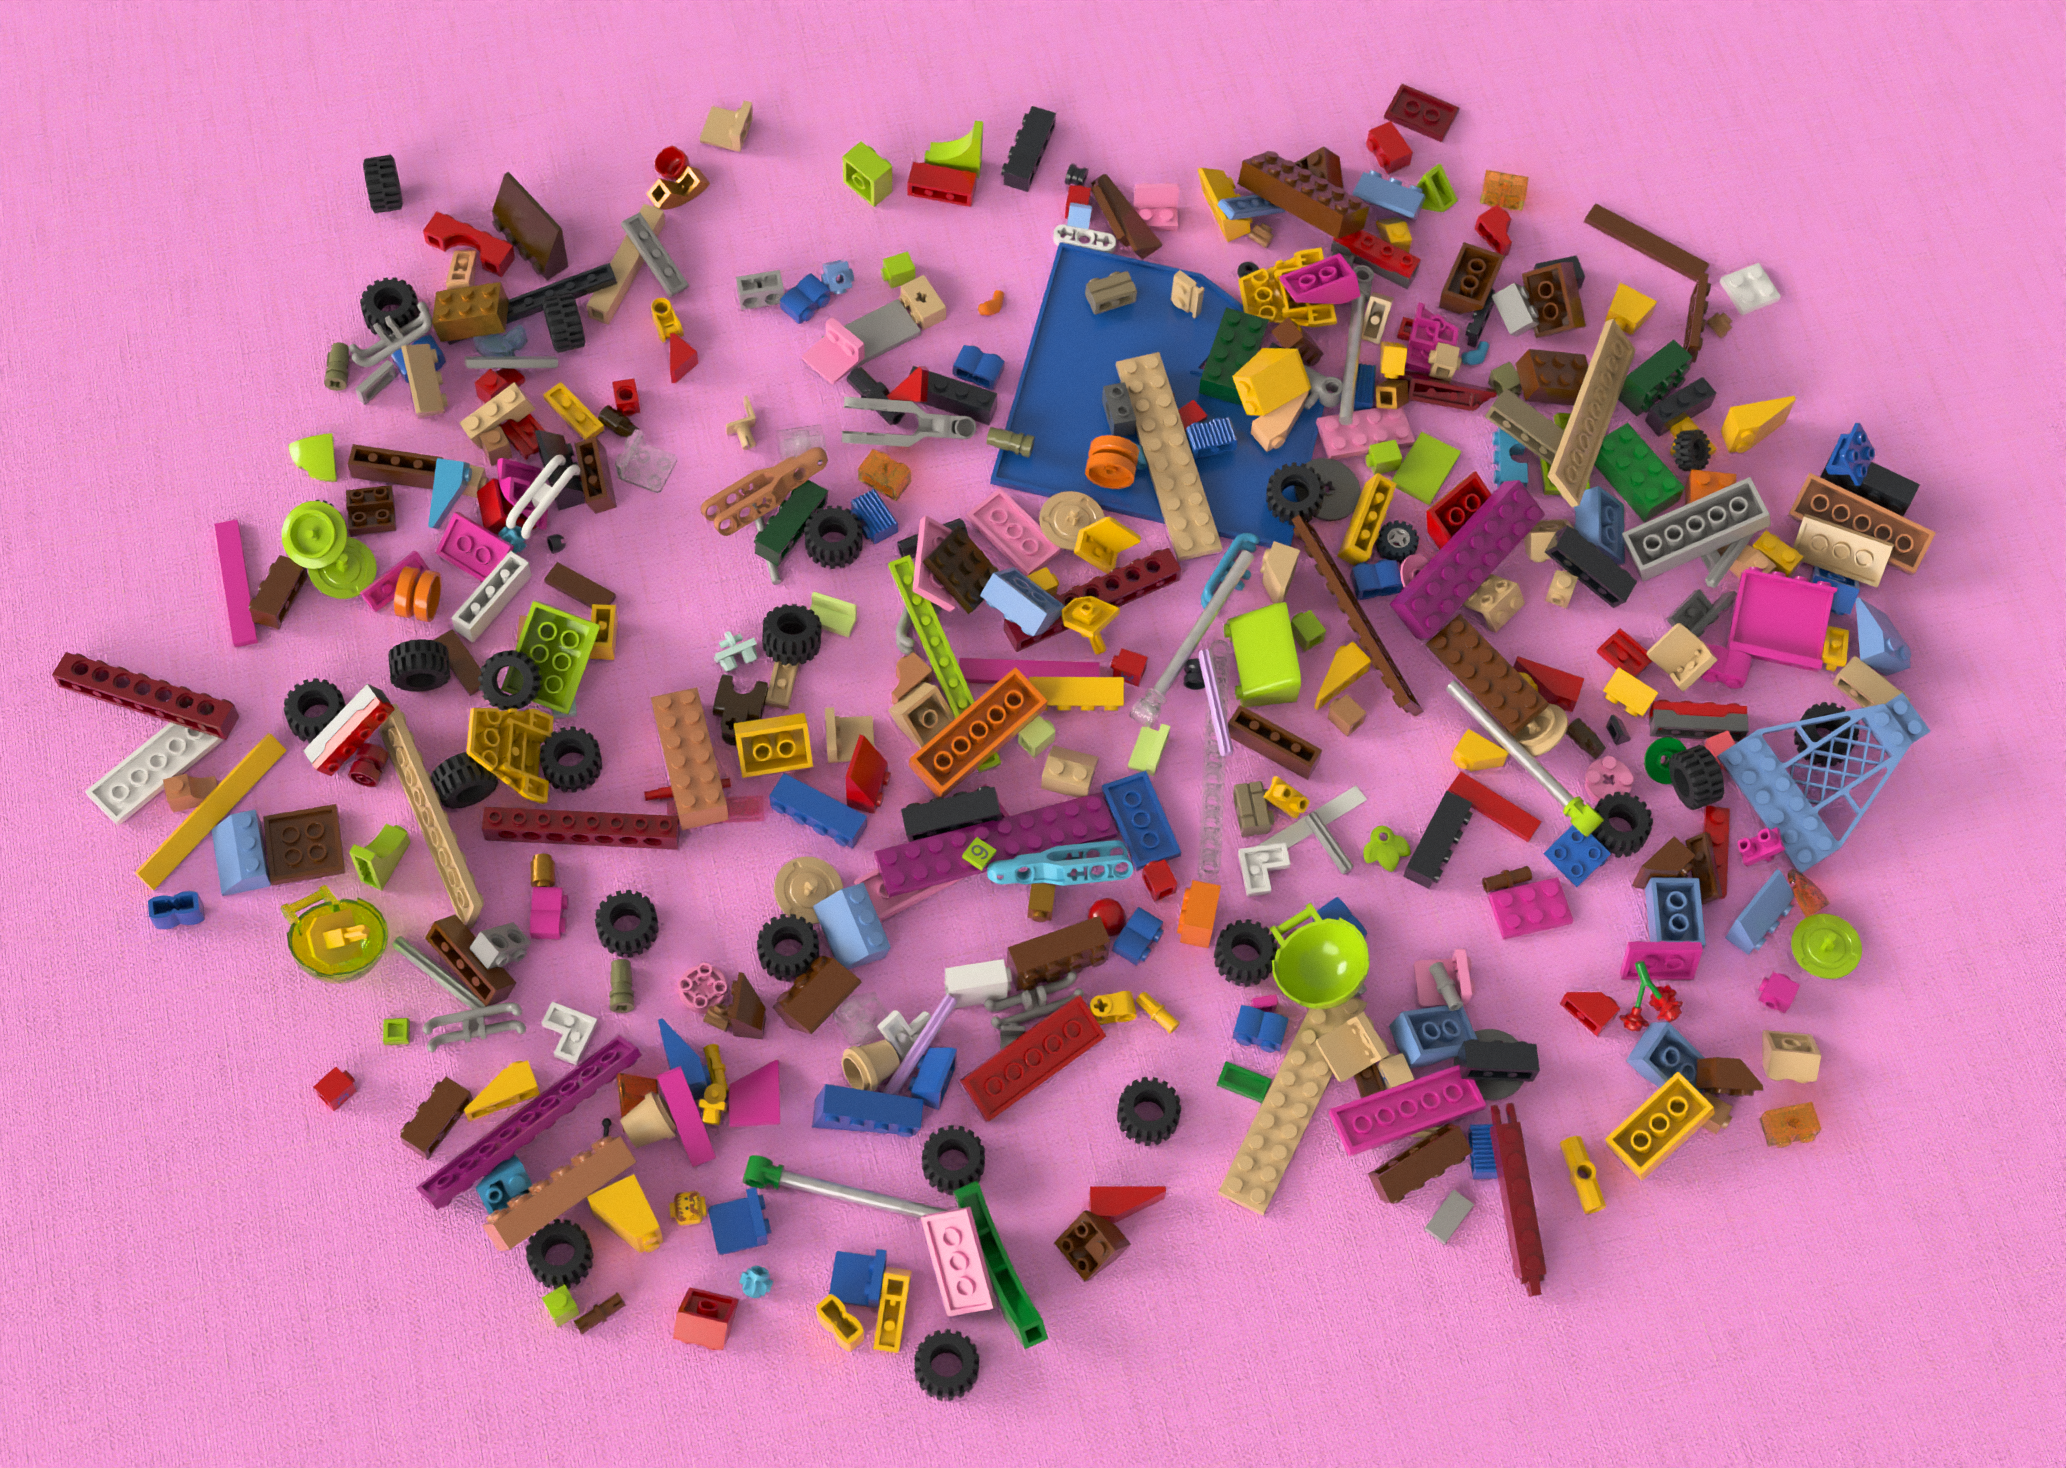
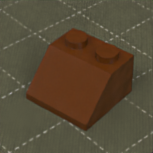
[1632,836,1696,889]

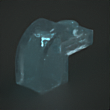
[473,324,528,356]

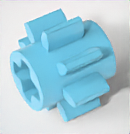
[498,526,527,554]
[739,1266,773,1298]

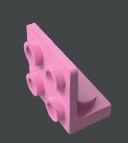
[1133,183,1179,231]
[802,317,865,384]

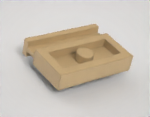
[1171,270,1204,318]

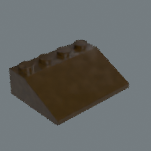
[492,171,568,281]

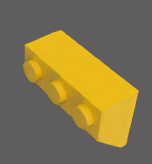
[1197,167,1252,242]

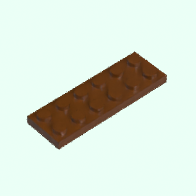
[1425,614,1549,736]

